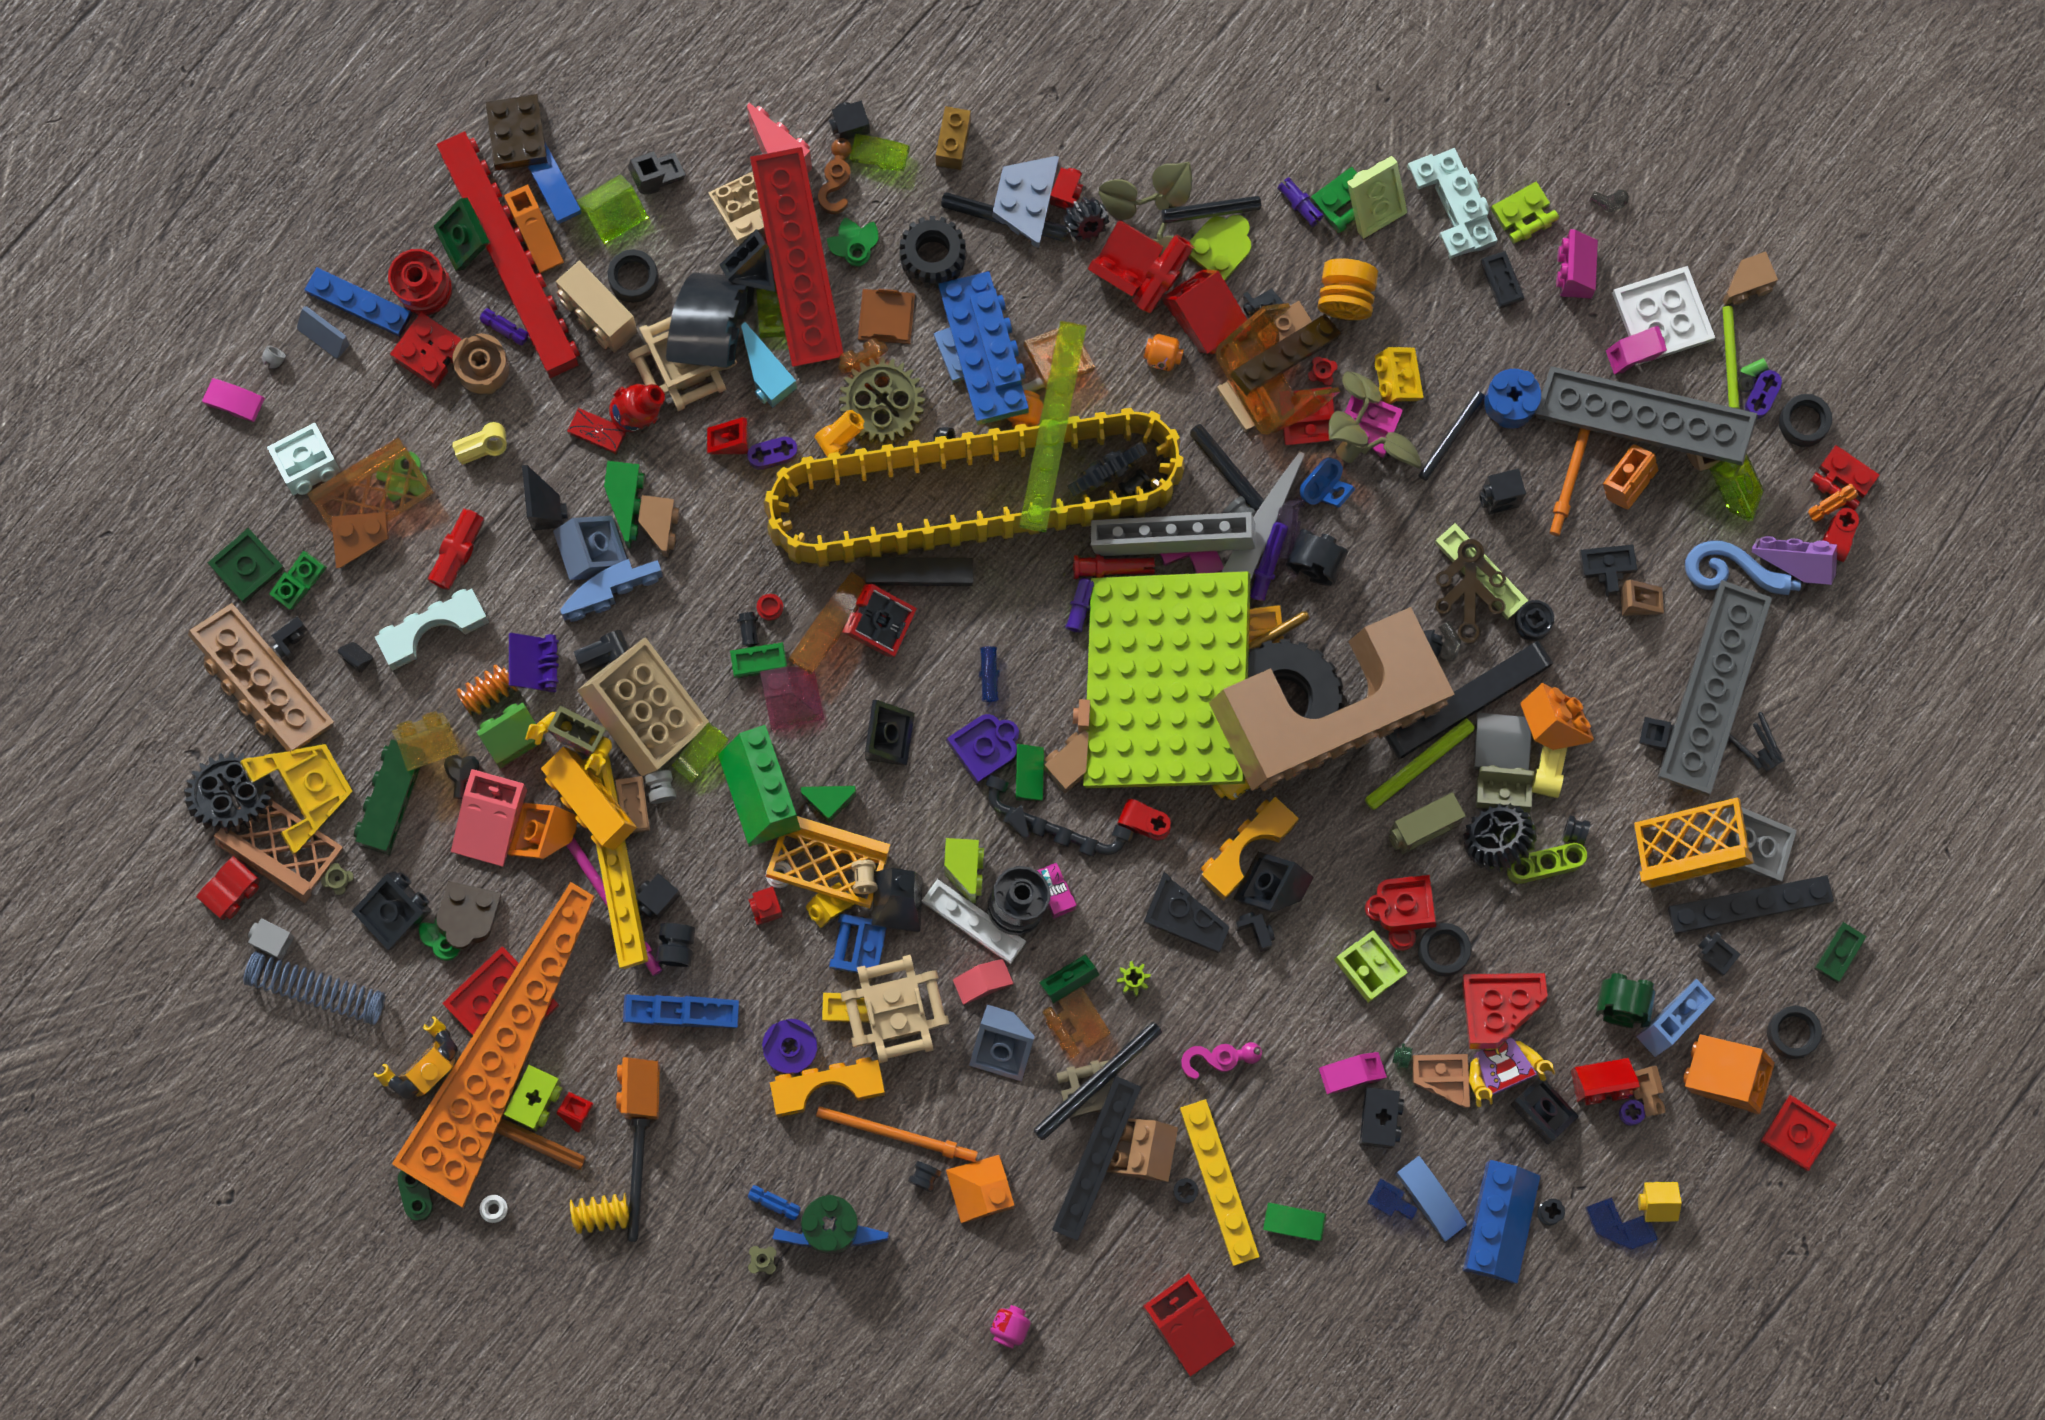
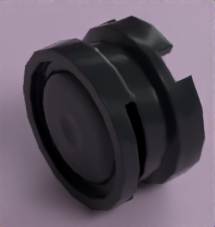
[1515,600,1554,641]

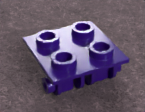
[509,633,559,693]

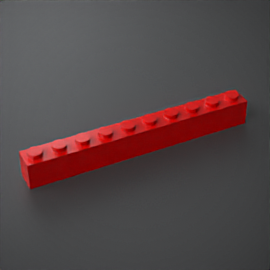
[436,131,580,379]

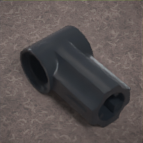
[573,630,629,674]

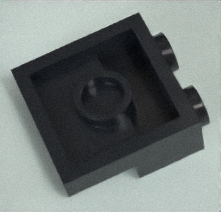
[352,871,432,950]

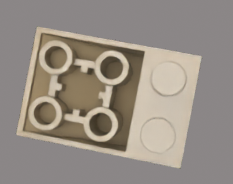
[709,172,766,247]

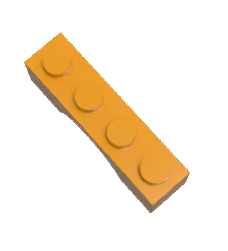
[1200,797,1299,901]
[770,1057,885,1118]

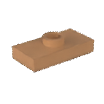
[1253,301,1312,350]
[615,776,650,833]

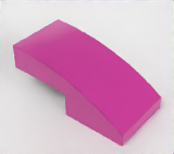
[202,378,265,422]

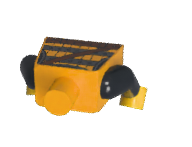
[374,1016,458,1099]

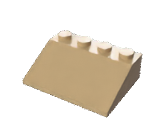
[577,637,710,776]

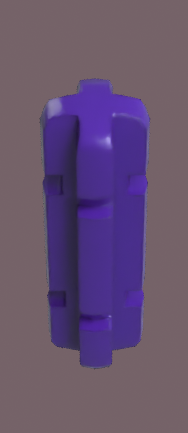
[479,308,529,345]

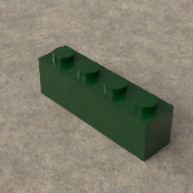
[354,739,425,856]

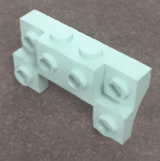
[1407,148,1498,259]

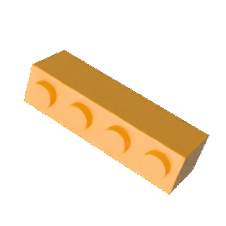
[541,746,637,850]

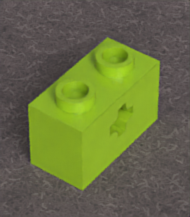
[504,1065,562,1132]

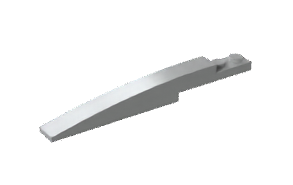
[1221,452,1305,582]

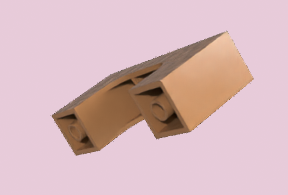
[1209,607,1455,791]

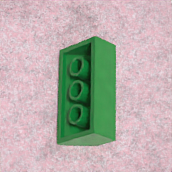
[718,725,801,847]

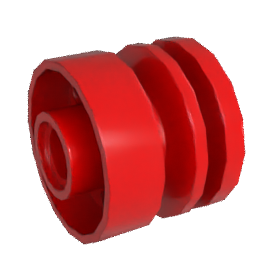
[388,249,452,315]

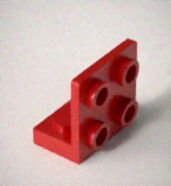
[1088,221,1164,296]

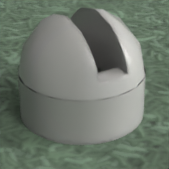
[262,346,286,368]

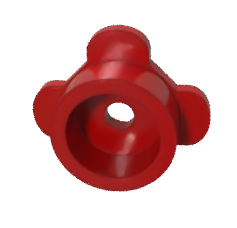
[1308,357,1338,386]

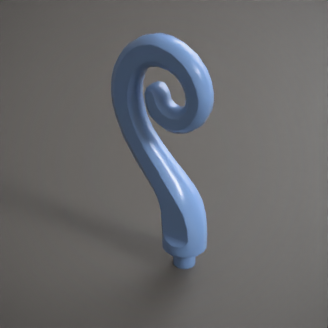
[1685,541,1801,595]

